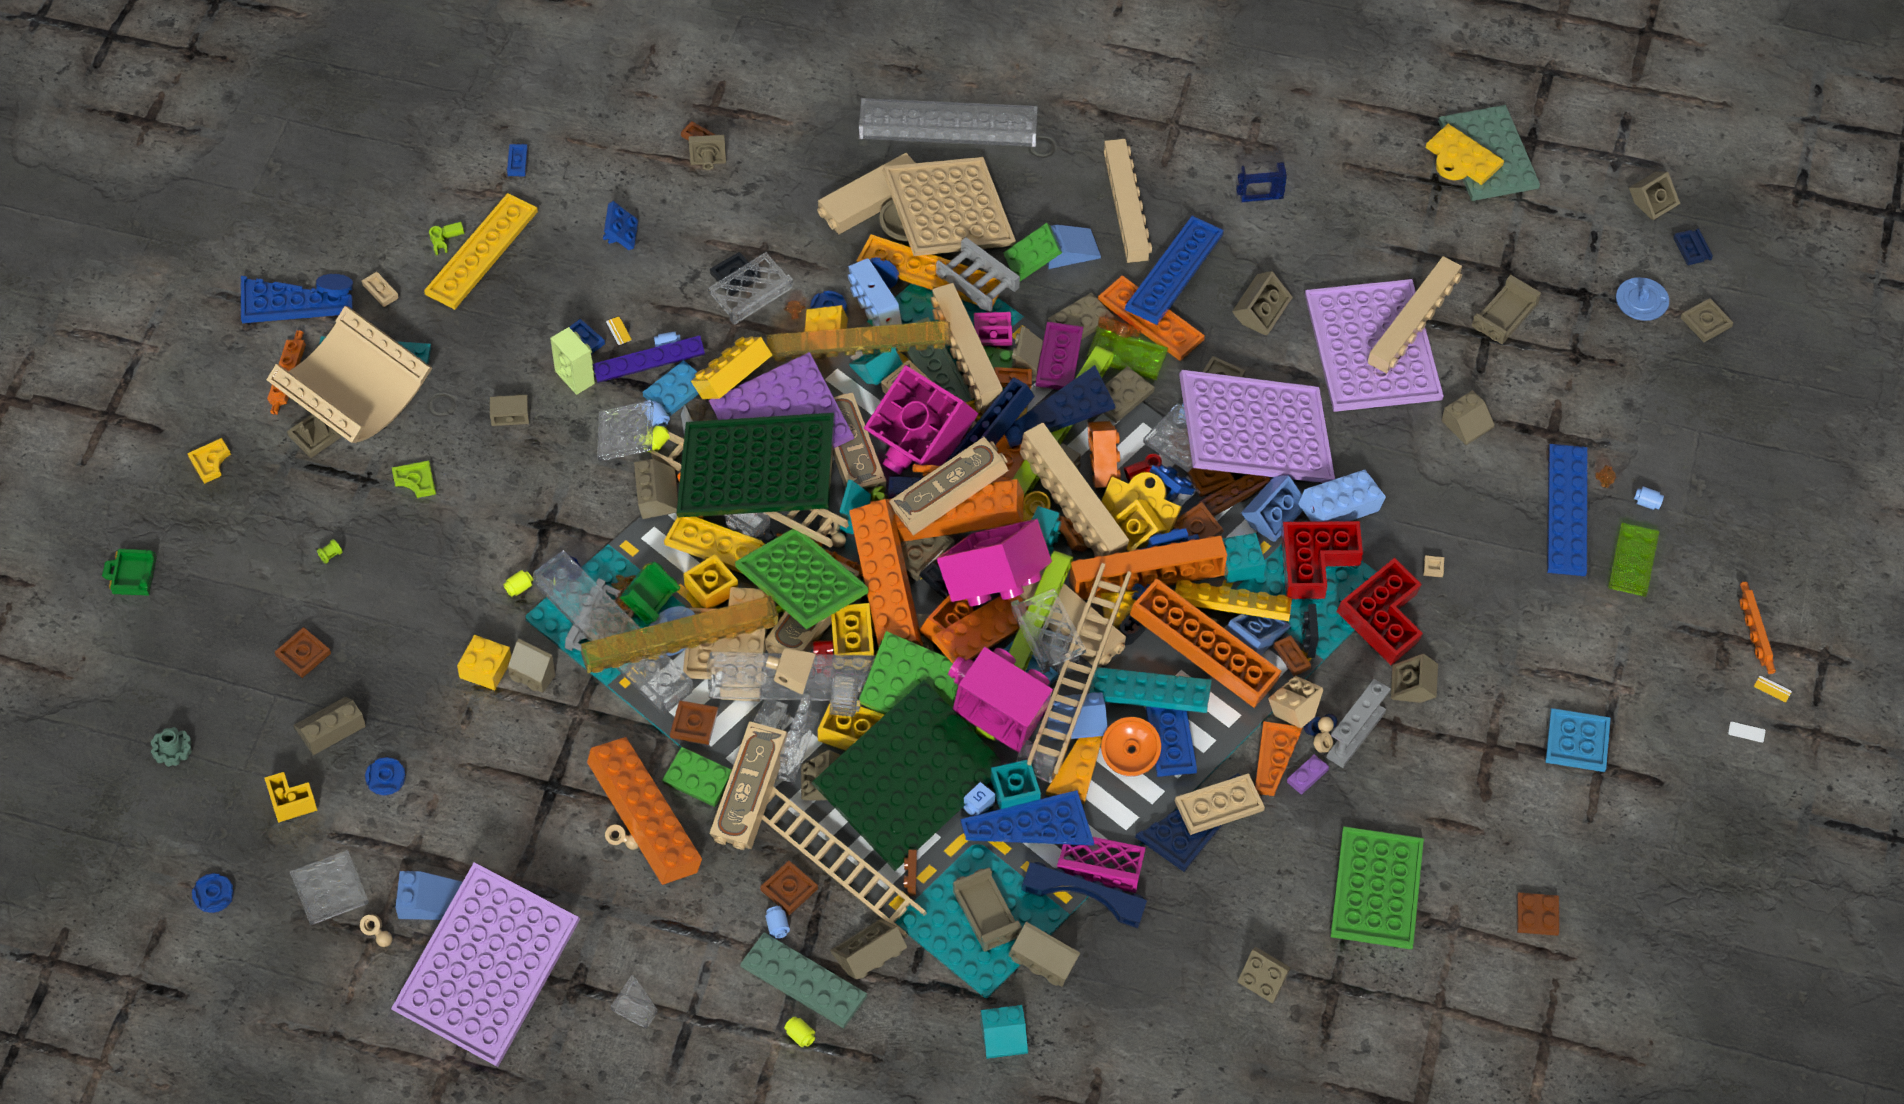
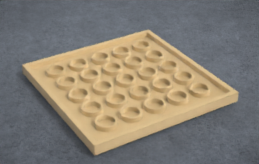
[882,157,1016,256]

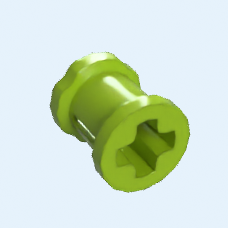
[317,539,343,564]

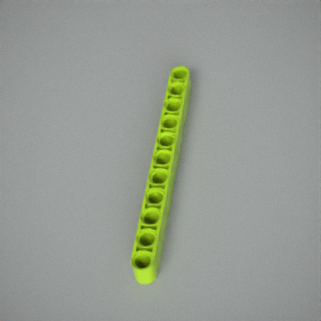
[1012,346,1114,497]
[975,551,1073,740]

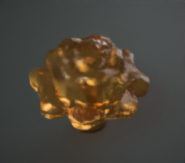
[783,300,805,319]
[1595,465,1616,488]

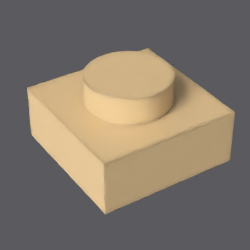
[1423,555,1444,578]

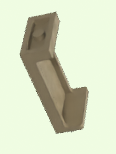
[1472,275,1541,344]
[953,868,1022,952]

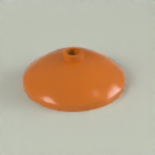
[1101,717,1161,777]

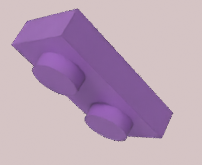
[1287,754,1329,795]

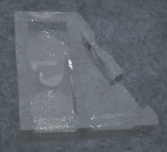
[610,975,657,1029]

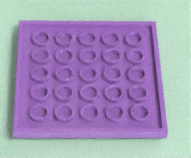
[709,352,854,449]

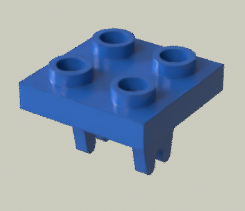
[603,201,638,250]
[1149,465,1196,503]

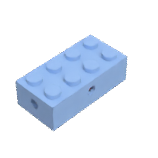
[848,258,902,337]
[1298,470,1386,522]

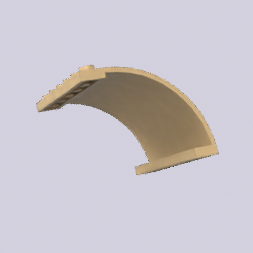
[266,306,432,443]

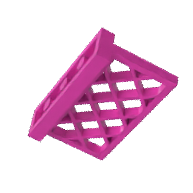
[1057,837,1146,893]

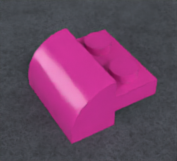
[974,312,1012,346]

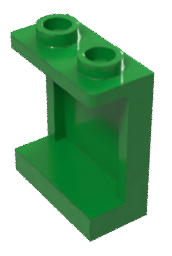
[619,562,681,624]

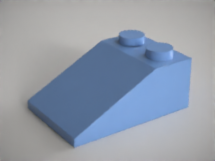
[1047,225,1101,269]
[1226,614,1291,655]
[395,871,462,920]

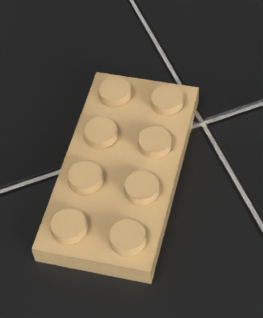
[683,607,728,680]
[1174,773,1265,835]

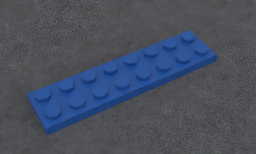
[1125,216,1224,325]
[1547,444,1587,576]

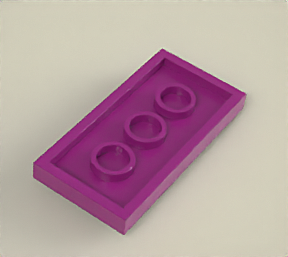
[1035,322,1083,390]

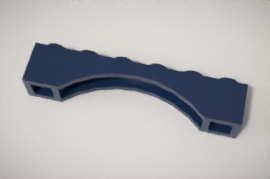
[1021,862,1147,928]

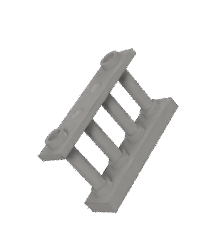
[936,237,1020,313]
[1326,679,1391,768]

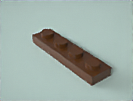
[1198,474,1271,517]

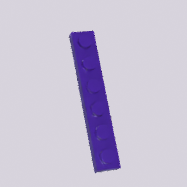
[593,336,705,383]

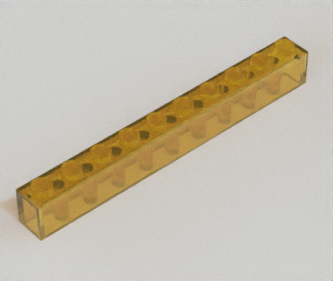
[767,321,951,361]
[581,596,778,673]

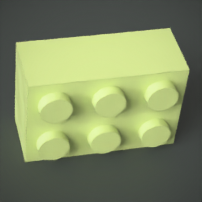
[550,327,595,395]

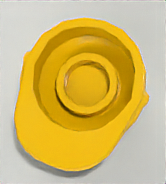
[1023,491,1051,522]

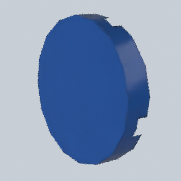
[869,257,899,288]
[316,274,353,296]
[810,291,847,313]
[365,757,406,795]
[192,873,234,913]

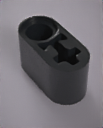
[1119,614,1146,645]

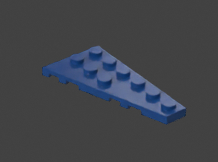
[241,276,353,323]
[960,790,1094,845]

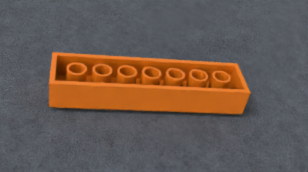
[870,479,1024,542]
[849,499,923,647]
[1069,536,1227,600]
[1130,578,1282,708]
[587,737,702,885]

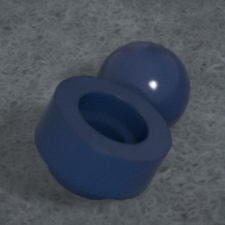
[1304,713,1338,736]

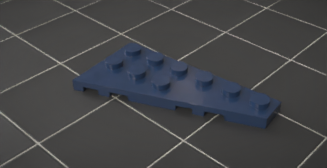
[1004,365,1115,448]
[1135,773,1241,872]

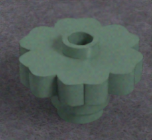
[151,727,192,767]

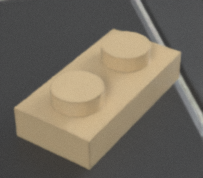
[362,272,399,307]

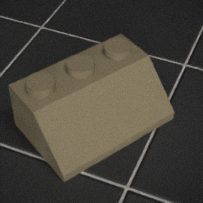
[1232,271,1293,335]
[634,459,678,519]
[294,697,366,755]
[830,919,907,979]
[1008,922,1080,987]

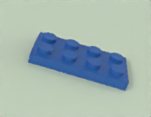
[1145,706,1197,777]

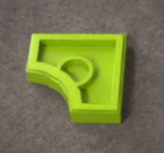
[392,460,436,498]

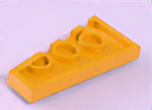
[1046,736,1103,804]

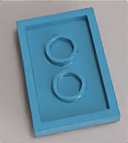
[643,360,699,417]

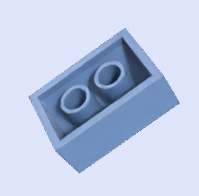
[1241,475,1303,542]
[1046,692,1107,741]

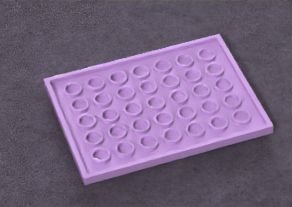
[1305,279,1443,412]
[1179,370,1335,483]
[391,862,580,1067]

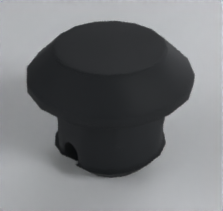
[761,529,778,544]

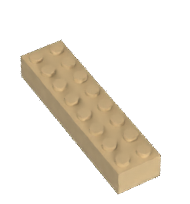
[931,283,1003,416]
[1020,423,1129,557]

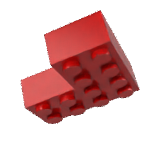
[1281,521,1363,599]
[1336,558,1423,665]

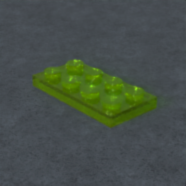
[1086,328,1168,380]
[1608,523,1659,597]

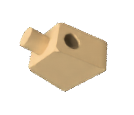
[765,649,815,695]

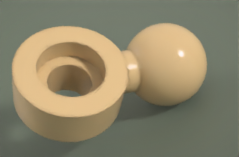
[819,517,846,548]
[1314,717,1334,753]
[605,824,639,850]
[360,914,393,947]

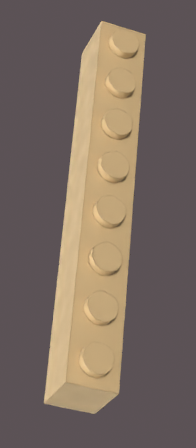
[1104,139,1152,263]
[1368,256,1462,373]

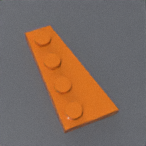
[1255,721,1303,796]

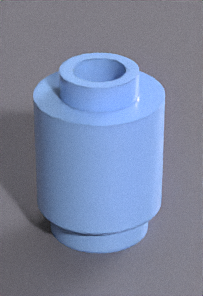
[654,331,681,347]
[645,401,670,427]
[1634,486,1664,510]
[765,906,790,938]

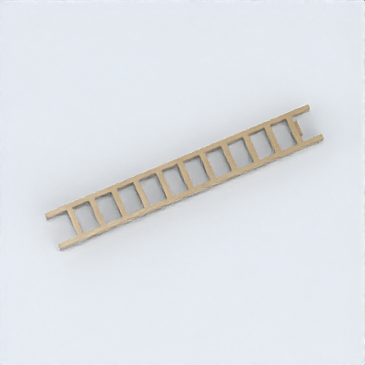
[650,431,849,548]
[1027,563,1131,774]
[762,787,927,938]

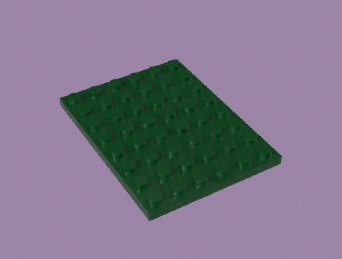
[676,413,835,518]
[812,680,1005,871]

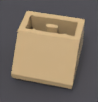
[1268,676,1323,728]

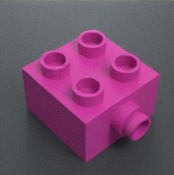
[864,365,978,475]
[937,519,1052,606]
[948,647,1053,753]

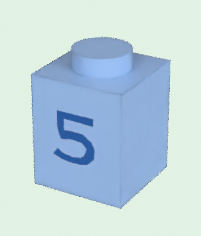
[964,782,995,816]

